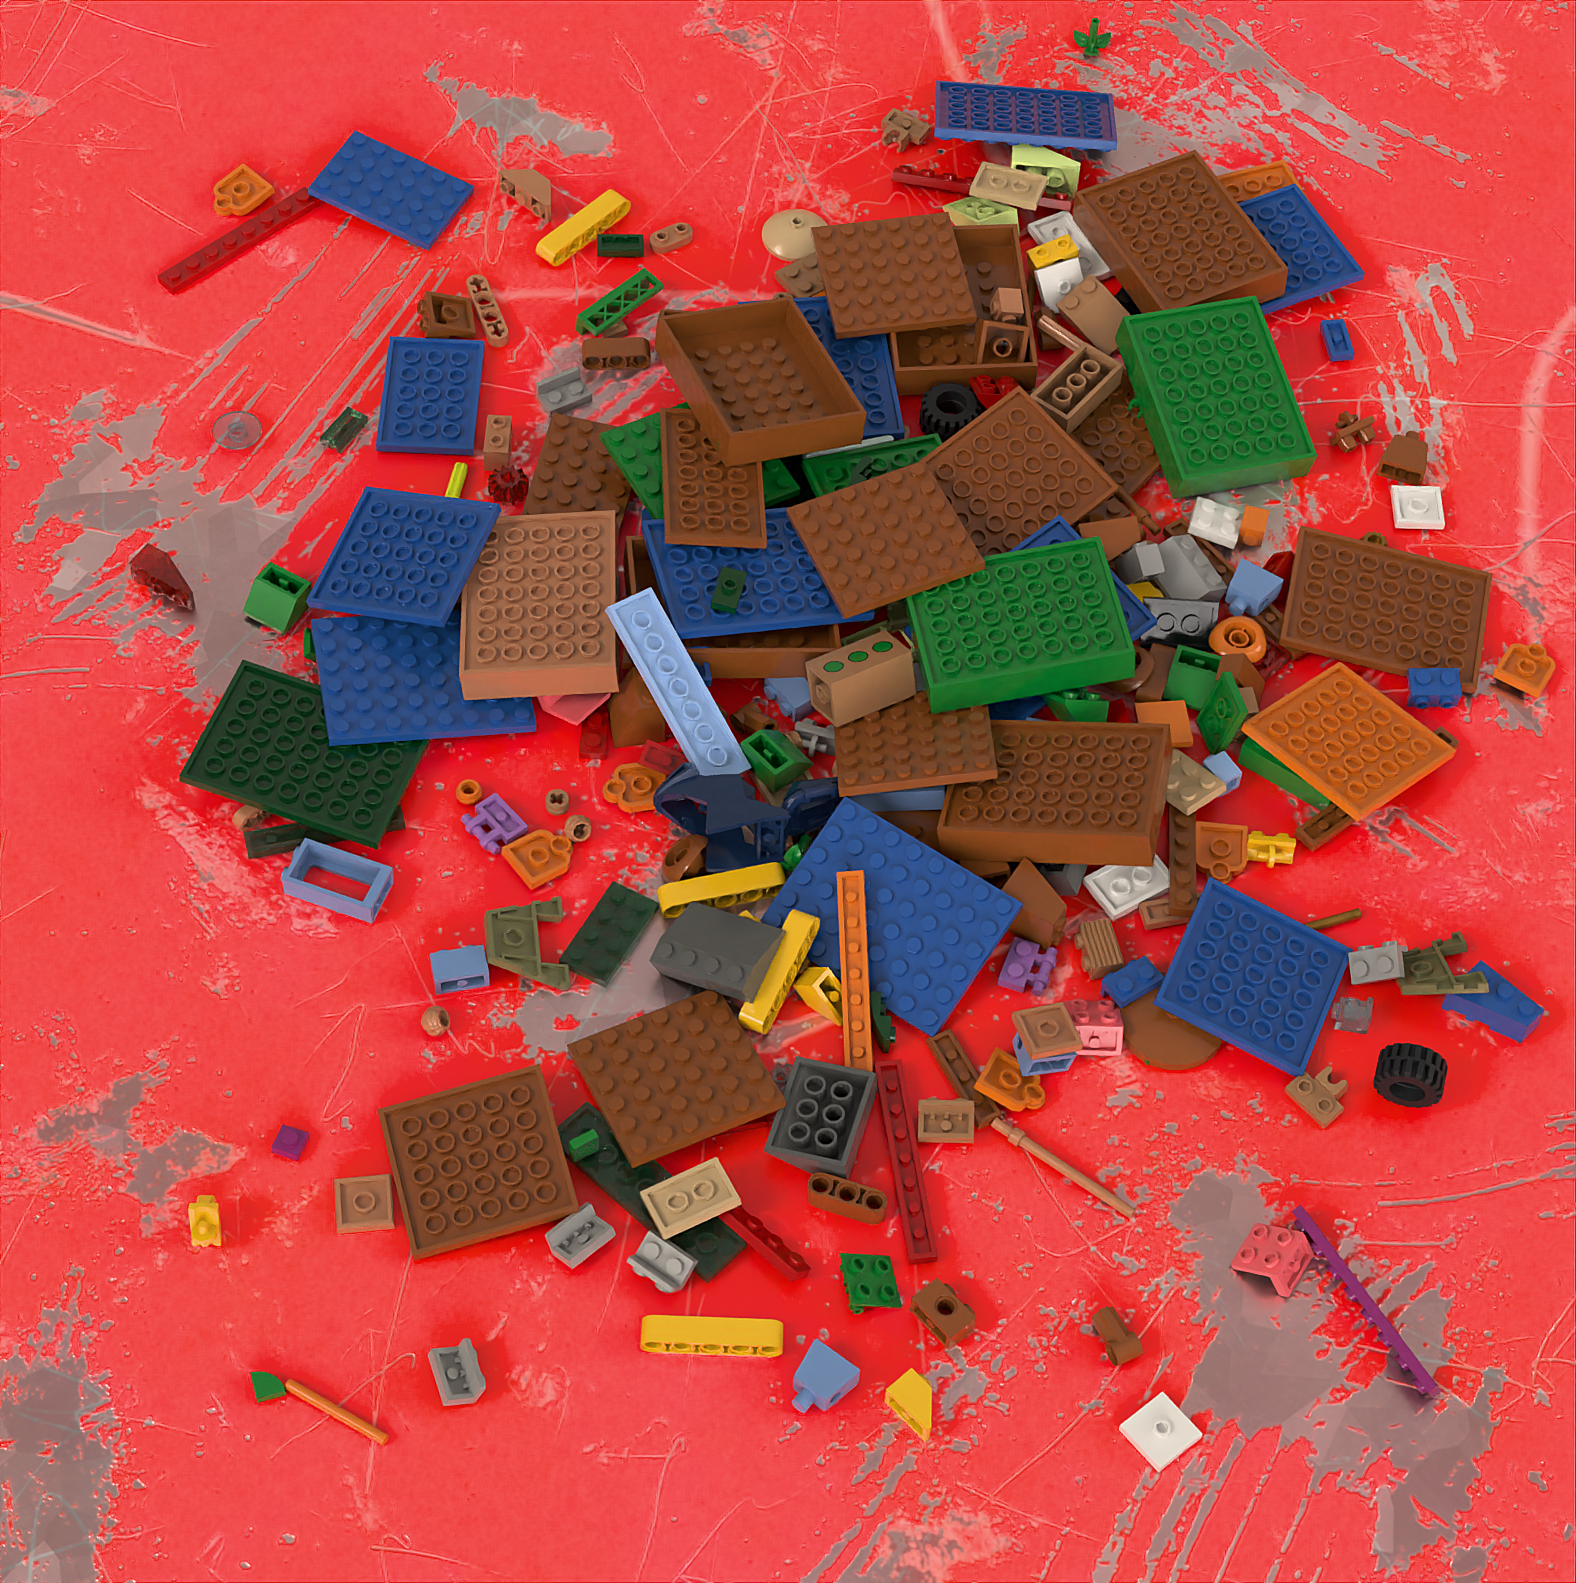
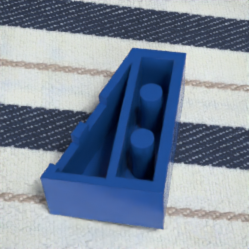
[1441,960,1545,1043]

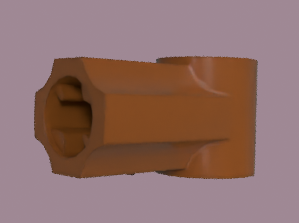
[1033,307,1065,351]
[729,702,779,734]
[1091,1306,1143,1367]

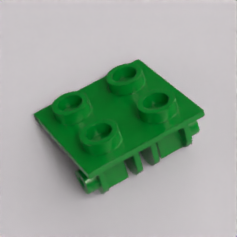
[839,1253,902,1314]

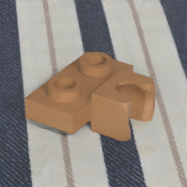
[881,108,931,153]
[1284,1066,1348,1129]

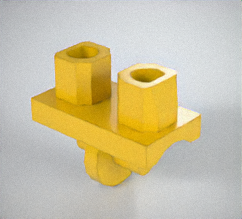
[1247,831,1296,868]
[188,1195,222,1247]

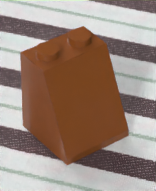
[1074,516,1143,564]
[607,667,665,748]
[1001,857,1068,952]

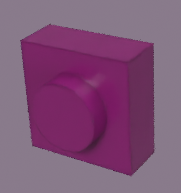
[271,1124,309,1161]

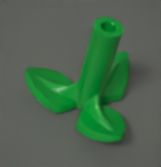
[1073,18,1111,56]
[779,834,811,874]

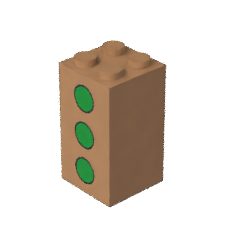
[805,630,917,727]

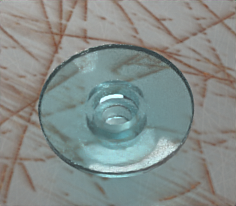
[212,411,262,450]

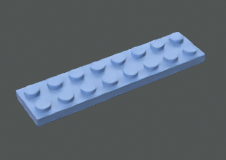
[605,587,752,776]

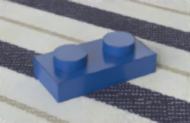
[1320,319,1355,362]

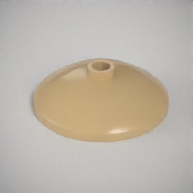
[762,209,828,262]

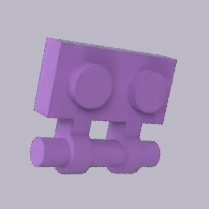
[461,792,528,855]
[997,937,1058,996]

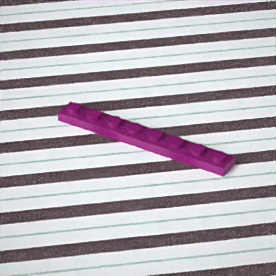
[1292,1205,1442,1398]

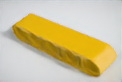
[536,189,631,267]
[656,862,787,919]
[738,909,820,1035]
[640,1315,783,1357]

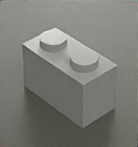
[1114,542,1165,585]

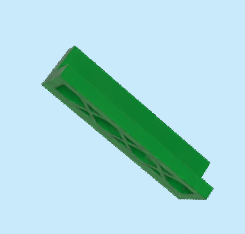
[575,268,664,337]

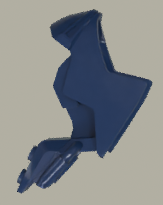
[653,762,849,873]

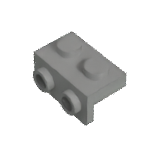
[1348,941,1408,985]
[545,1202,616,1269]
[427,1338,486,1406]

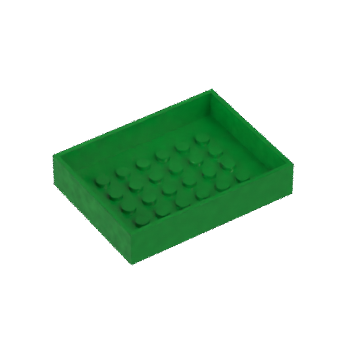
[1115,295,1317,499]
[902,536,1135,714]

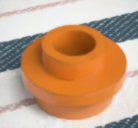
[456,779,482,804]

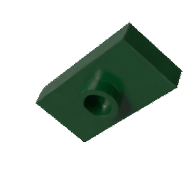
[597,234,644,257]
[710,566,747,614]

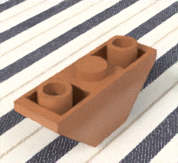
[498,169,551,222]

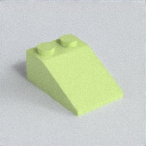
[1010,143,1080,199]
[943,196,1020,235]

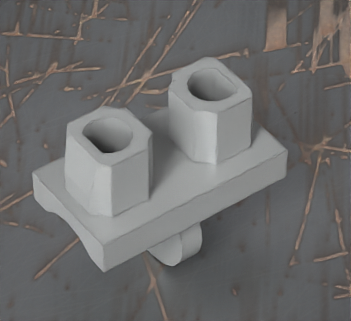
[795,718,836,757]

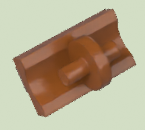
[1329,411,1376,454]

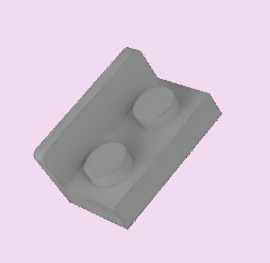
[536,366,592,418]
[626,1229,698,1293]

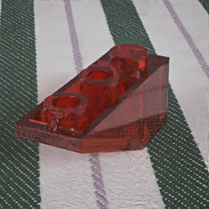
[129,543,195,611]

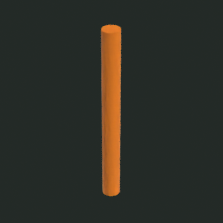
[284,1379,389,1445]

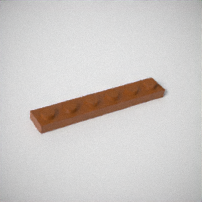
[1168,802,1197,917]

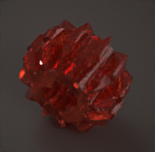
[488,465,529,506]

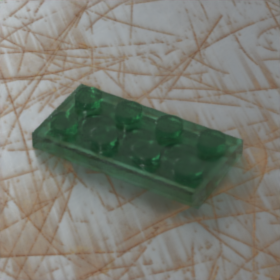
[559,881,659,988]

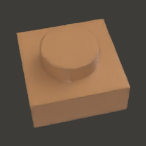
[596,319,628,338]

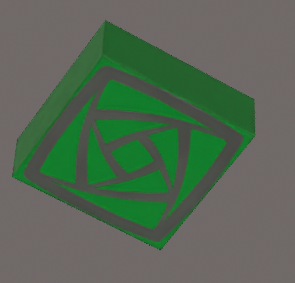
[569,1129,599,1163]

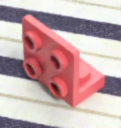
[537,692,611,725]
[1064,999,1124,1056]
[1231,1223,1314,1297]

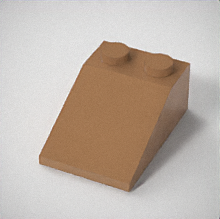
[1056,274,1131,357]

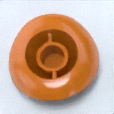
[1209,616,1267,663]

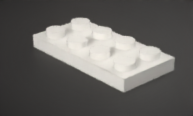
[1027,210,1114,281]

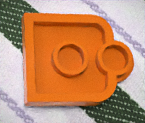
[213,163,275,216]
[1492,643,1556,698]
[603,762,667,812]
[1196,821,1248,885]
[501,830,573,890]
[973,1047,1045,1111]

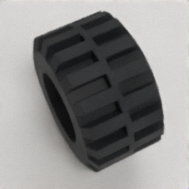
[919,382,981,443]
[1373,1043,1448,1108]

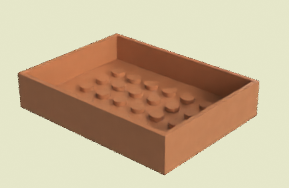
[459,510,619,700]

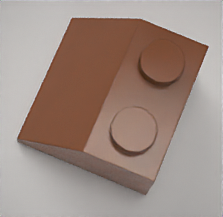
[974,318,1030,364]

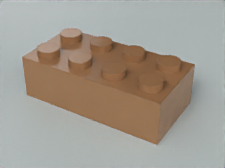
[1030,342,1124,435]

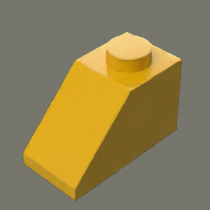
[793,967,843,1026]
[884,1368,932,1442]

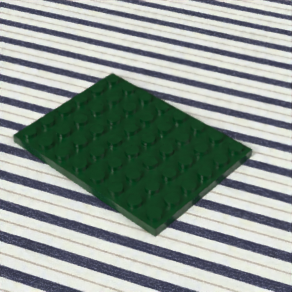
[179,660,431,850]

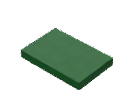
[1195,671,1248,755]

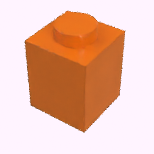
[1237,505,1270,548]

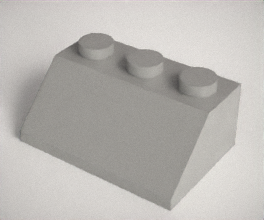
[1154,534,1228,602]

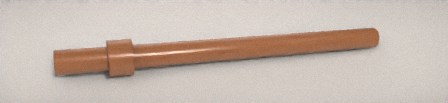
[991,1117,1136,1219]

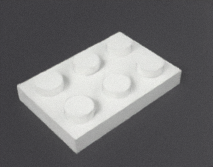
[1082,853,1169,921]

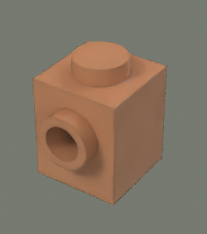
[990,287,1024,324]

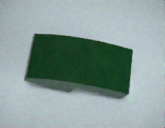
[849,455,873,486]
[870,991,896,1053]

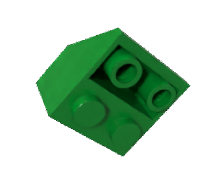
[243,562,312,635]
[1162,644,1221,711]
[1040,687,1110,722]
[740,729,813,793]

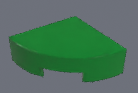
[250,1371,286,1403]

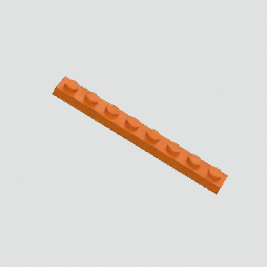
[837,870,874,1073]

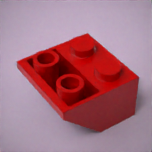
[969,375,1019,409]

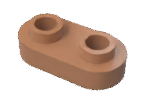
[650,222,693,254]

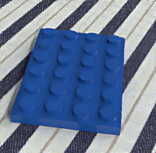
[308,130,474,251]
[376,336,485,455]

